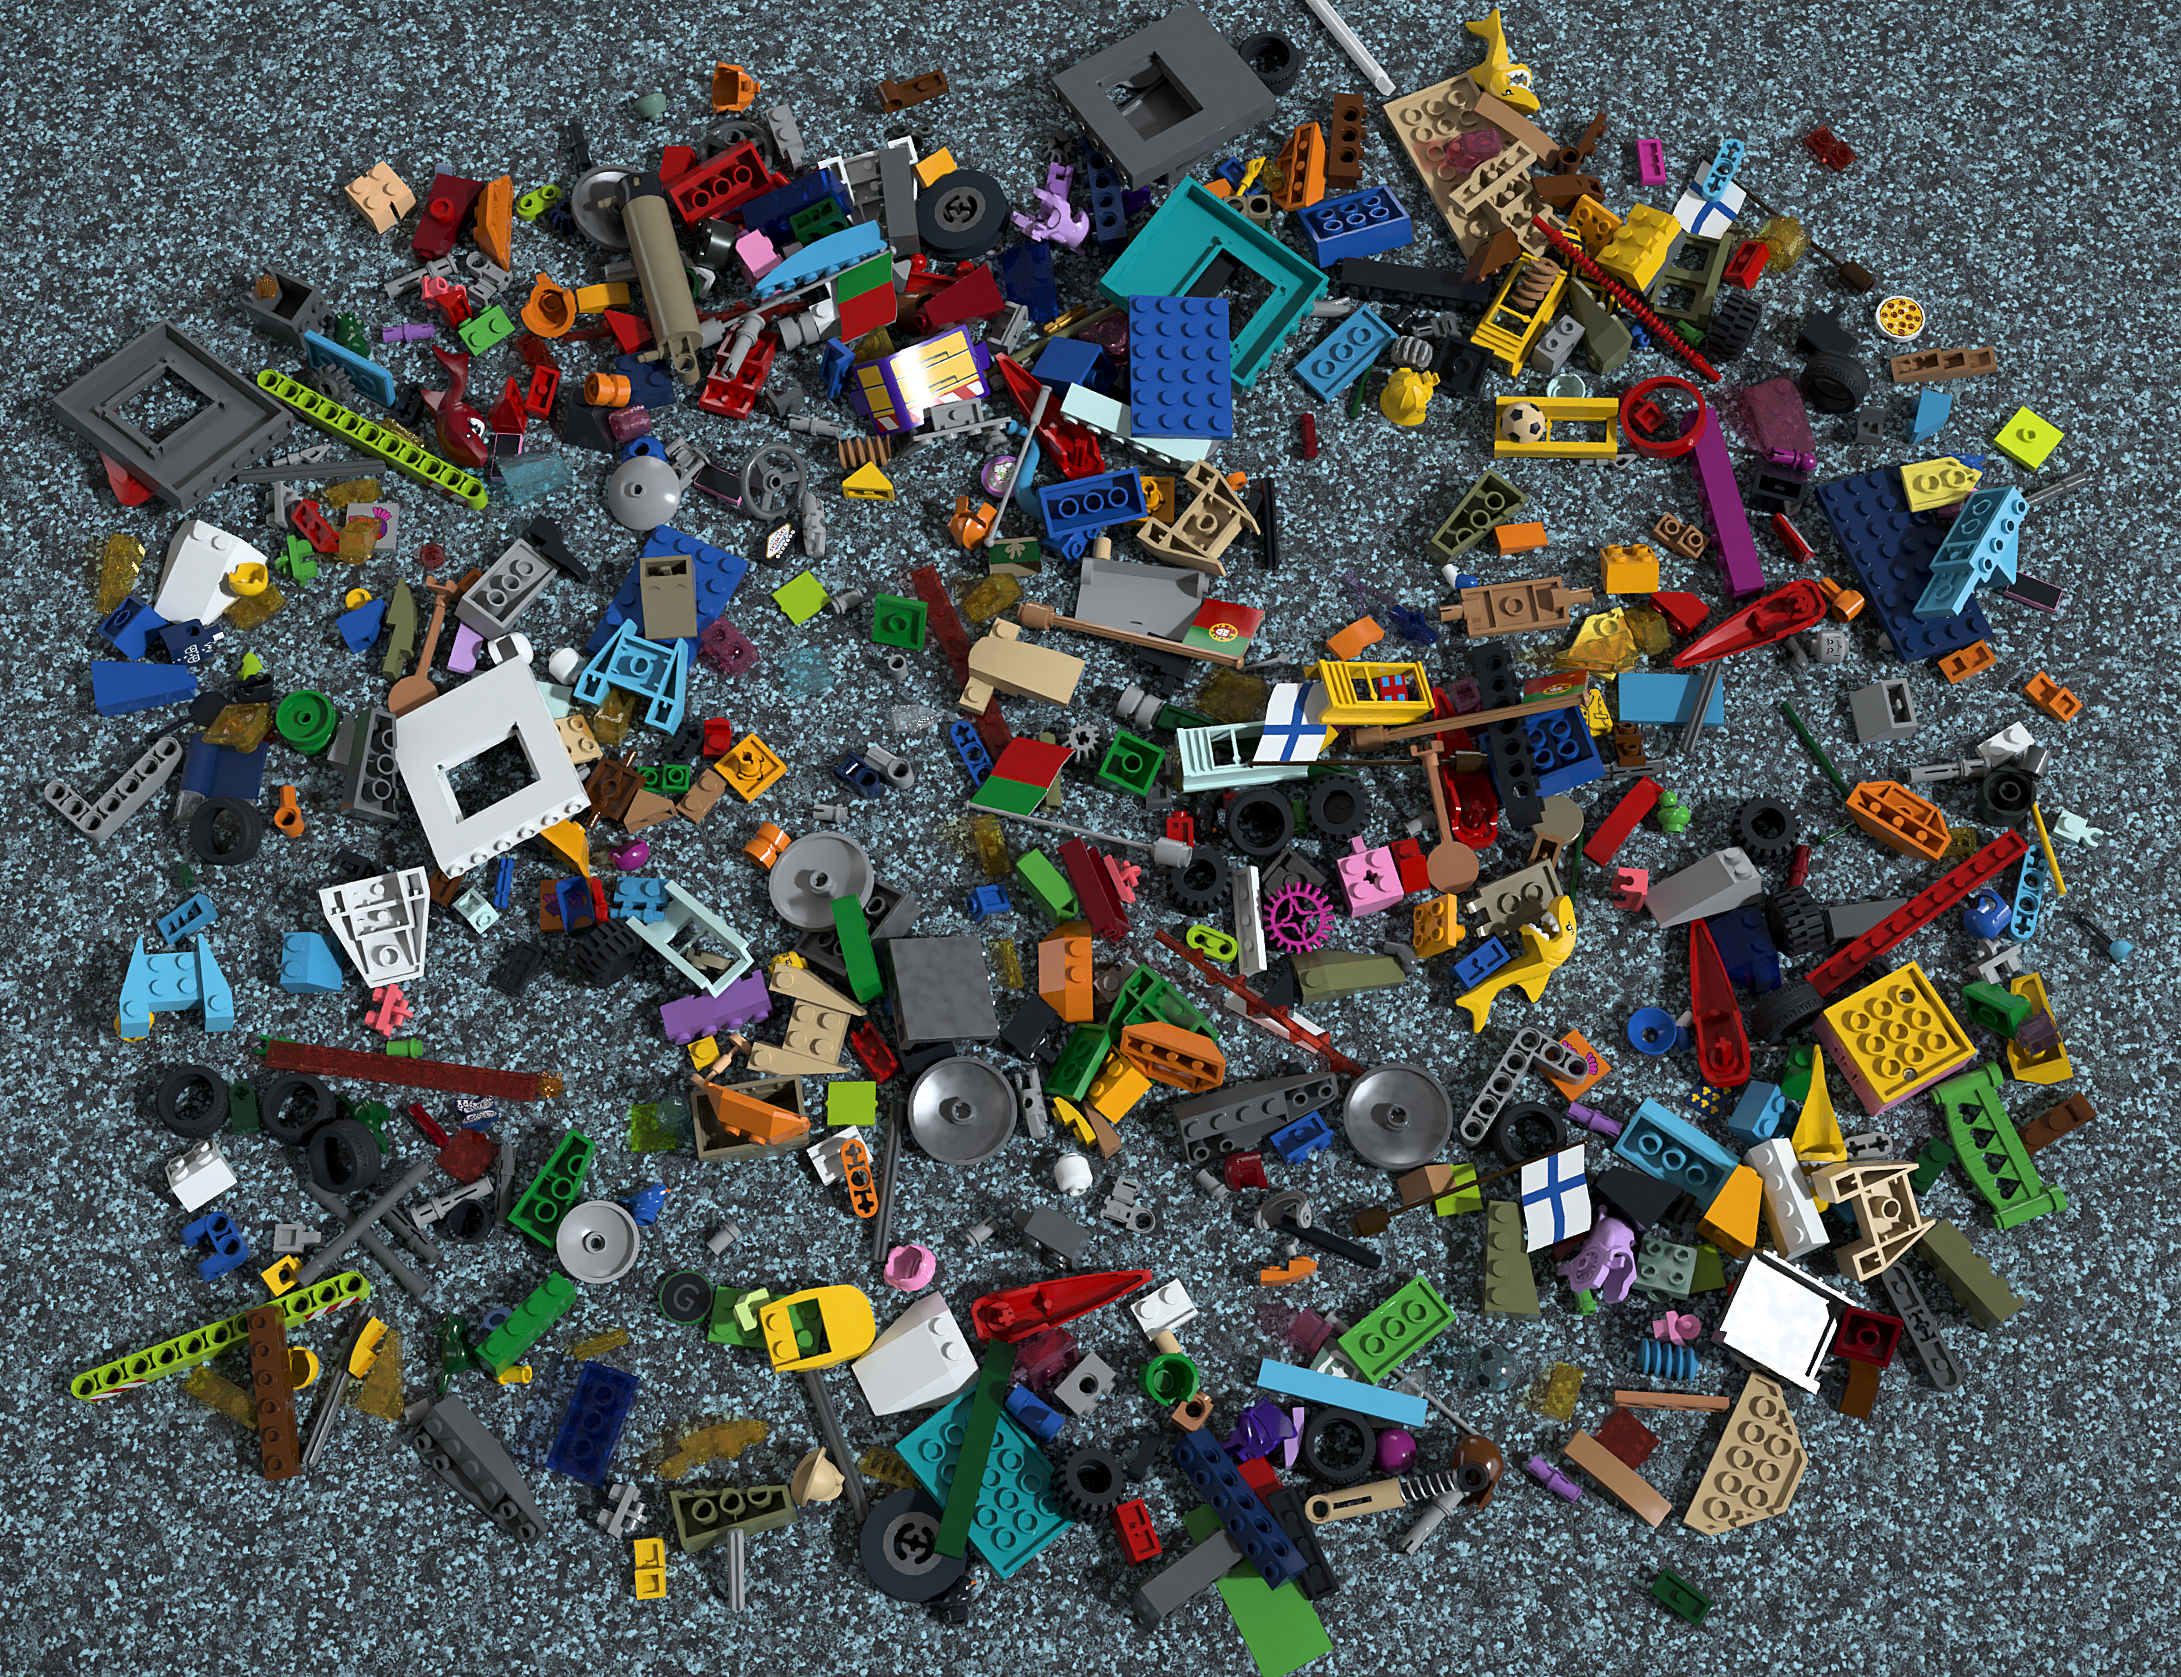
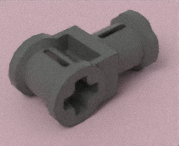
[1410,313,1462,347]

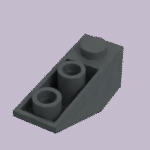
[1822,896,1908,946]

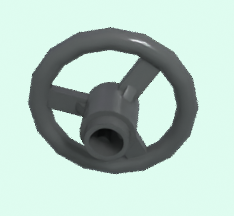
[699,120,775,171]
[739,441,807,522]

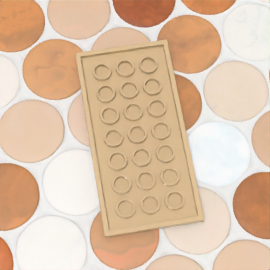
[1382,71,1532,261]

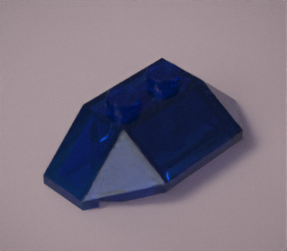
[1001,237,1059,324]
[1706,903,1782,995]

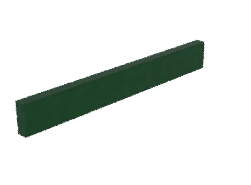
[1155,703,1359,786]
[933,1338,1017,1561]

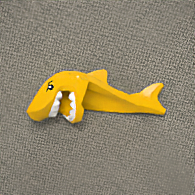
[1465,9,1541,117]
[1455,895,1577,1034]
[1790,1044,1847,1214]

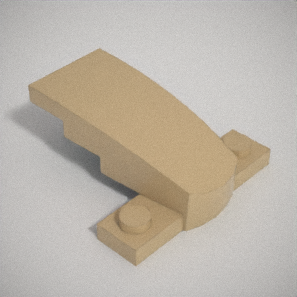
[1448,140,1569,258]
[958,618,1086,716]

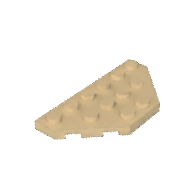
[1682,1370,1809,1537]

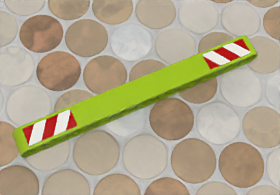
[257,369,488,510]
[71,1271,371,1404]

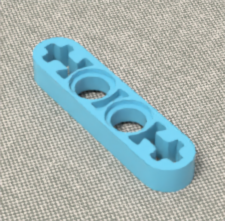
[2007,844,2048,943]

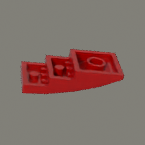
[699,323,781,420]

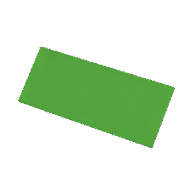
[1182,1503,1333,1677]

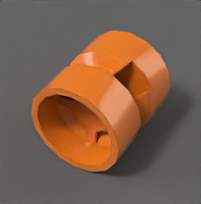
[584,372,631,408]
[742,821,791,871]

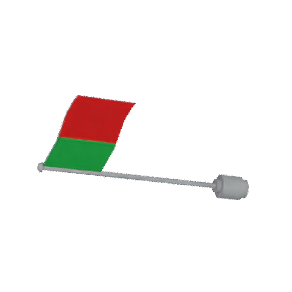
[699,246,897,349]
[964,736,1192,868]

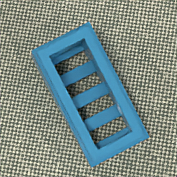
[156,893,219,945]

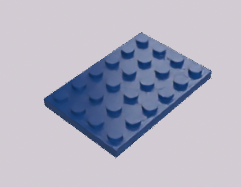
[1128,295,1233,441]
[585,524,749,674]

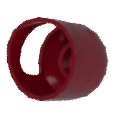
[1223,1150,1268,1192]

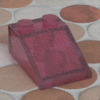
[1738,374,1816,465]
[1014,1327,1080,1392]

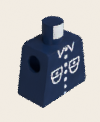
[159,618,224,668]

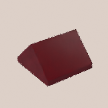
[1832,1305,1904,1368]

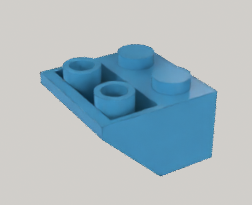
[1727,1080,1802,1147]

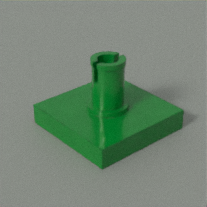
[872,593,928,651]

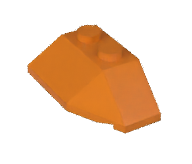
[1272,122,1328,212]
[473,175,514,272]
[1845,781,1952,862]
[1038,921,1093,1024]
[1120,1021,1226,1093]
[704,1081,811,1146]

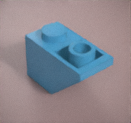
[1906,389,1953,445]

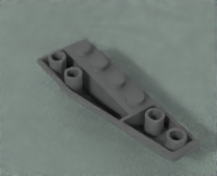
[1171,1072,1339,1167]
[409,1393,548,1549]

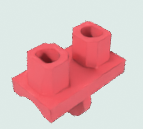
[420,276,466,311]
[1103,854,1142,904]
[364,983,413,1038]

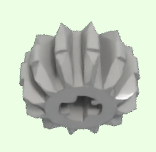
[1391,336,1434,372]
[1061,721,1104,765]

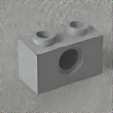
[1531,314,1585,376]
[1054,1351,1117,1420]

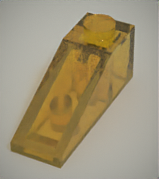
[97,533,145,615]
[1552,629,1639,675]
[594,686,643,747]
[355,1329,404,1424]
[184,1364,259,1430]

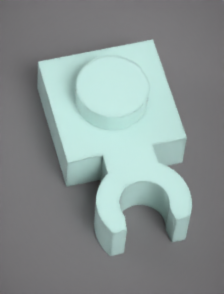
[2051,810,2104,850]

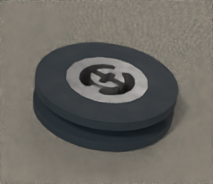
[916,170,1011,261]
[860,1488,970,1603]

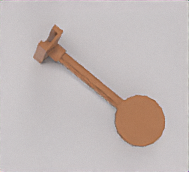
[388,575,464,720]
[1410,740,1479,894]

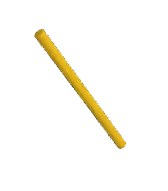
[2030,801,2067,895]

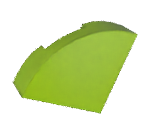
[237,651,263,681]

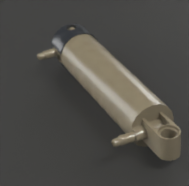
[597,171,703,385]

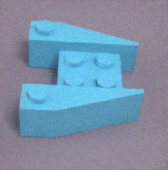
[573,619,688,737]
[119,933,234,1038]

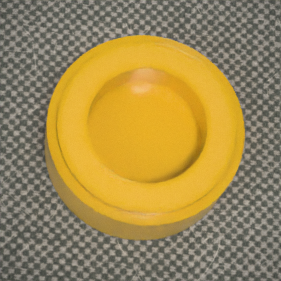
[345,588,372,611]

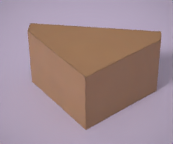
[623,789,678,834]
[1528,830,1565,870]
[1397,1164,1457,1206]

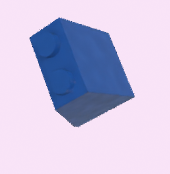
[1030,336,1119,401]

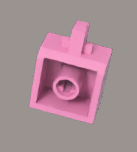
[734,229,787,304]
[1335,836,1404,918]

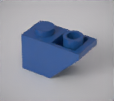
[335,597,388,655]

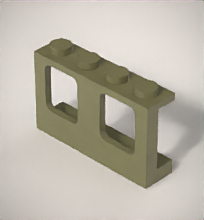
[1645,222,1733,328]

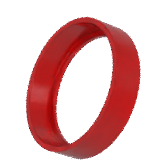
[1620,376,1707,459]

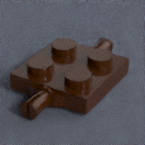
[584,749,647,830]

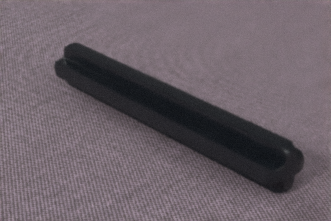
[1261,477,1279,571]
[1278,1214,1383,1270]

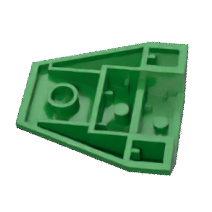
[1106,963,1220,1084]

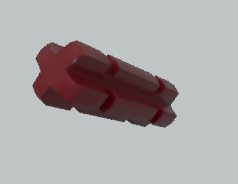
[1300,413,1318,461]
[407,1102,450,1148]

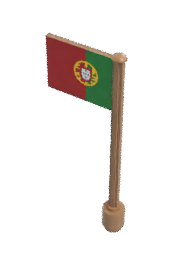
[1017,598,1265,670]
[1350,669,1590,754]

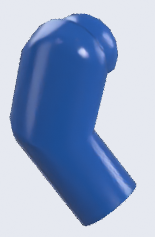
[1629,318,1650,349]

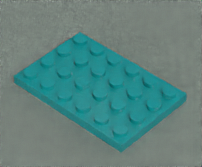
[893,1382,1075,1582]

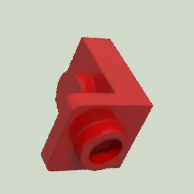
[703,717,733,759]
[1166,810,1194,849]

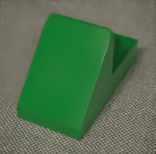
[1779,1043,1814,1103]

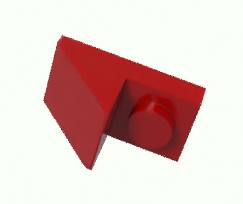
[1390,837,1430,895]

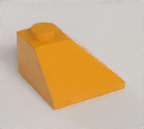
[539,818,590,877]

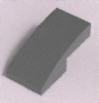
[1145,754,1172,809]

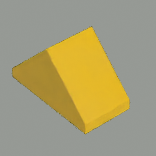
[842,461,895,501]

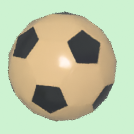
[1500,401,1545,444]

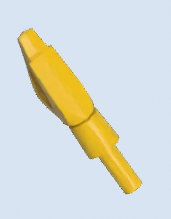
[1235,156,1266,196]

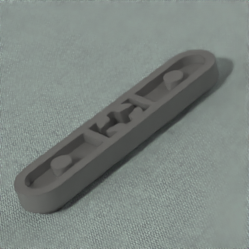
[1879,1261,1963,1394]

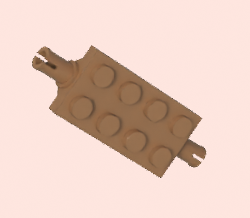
[1438,576,1593,640]

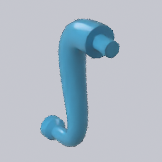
[1005,419,1043,521]

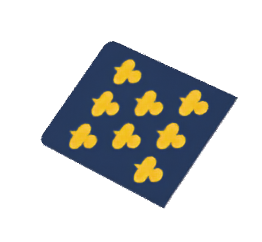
[1684,1074,1738,1122]

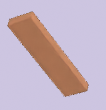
[1611,1390,1729,1413]

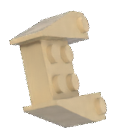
[1136,458,1261,577]
[747,963,867,1075]
[1811,1159,1936,1282]

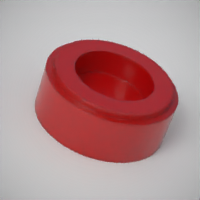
[430,198,456,223]

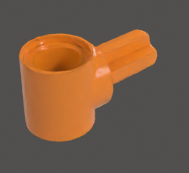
[1817,577,1866,624]
[274,785,305,838]

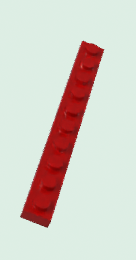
[1803,828,2029,999]

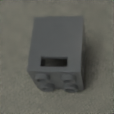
[243,264,332,352]

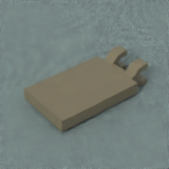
[1460,858,1563,939]

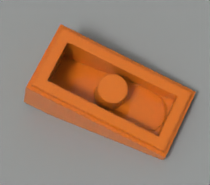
[1492,522,1548,557]

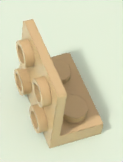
[554,715,603,764]

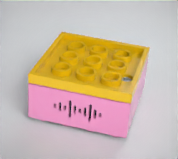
[1812,960,1977,1118]

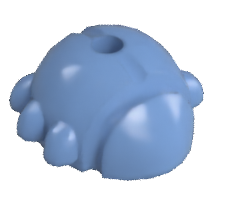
[481,1307,513,1334]

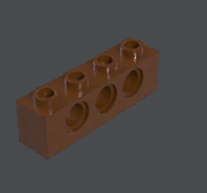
[1327,93,1367,190]

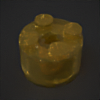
[1752,215,1811,272]

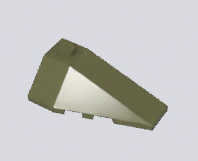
[1567,276,1633,376]

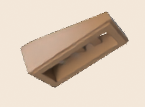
[1083,1100,1122,1160]

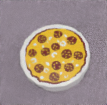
[1874,295,1926,343]

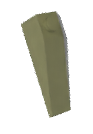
[1289,949,1406,1006]

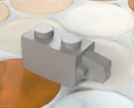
[765,104,805,172]

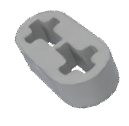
[1843,1132,1893,1162]

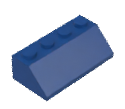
[1035,467,1148,539]

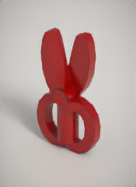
[591,876,610,927]

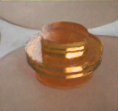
[256,274,278,299]

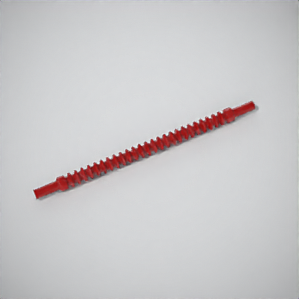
[1531,215,1722,384]

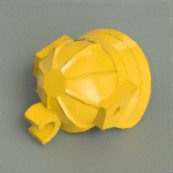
[1380,368,1440,426]

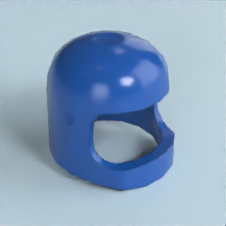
[1963,889,2013,940]

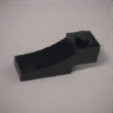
[527,514,591,585]

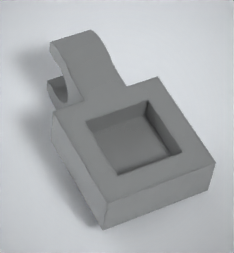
[1093,959,1139,1005]
[273,1224,326,1254]

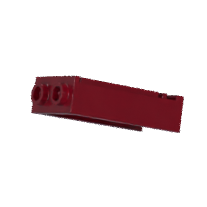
[1056,836,1132,942]

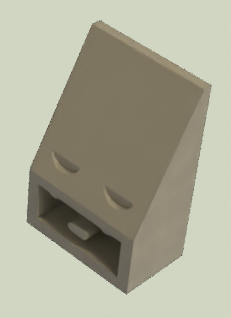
[640,554,697,641]

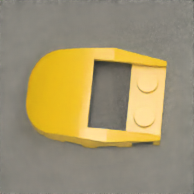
[757,1285,876,1375]

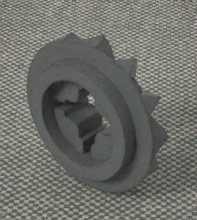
[1041,130,1079,166]

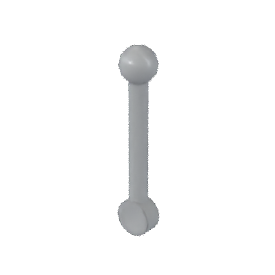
[1236,653,1288,675]

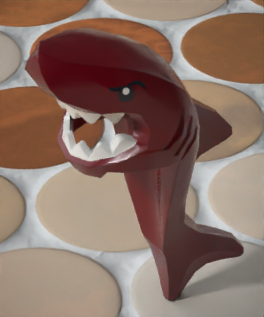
[421,345,488,469]

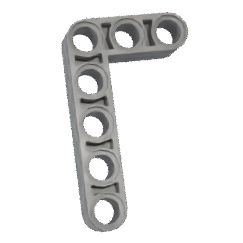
[44,737,186,842]
[1460,1027,1589,1147]

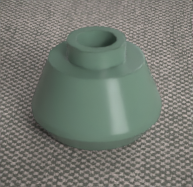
[635,92,666,121]

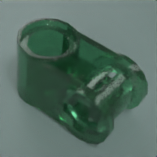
[229,1081,265,1137]

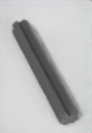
[1679,662,1722,756]

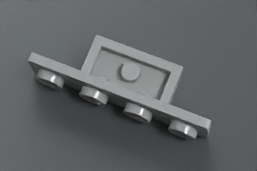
[911,398,1011,446]

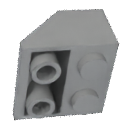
[1848,678,1918,744]

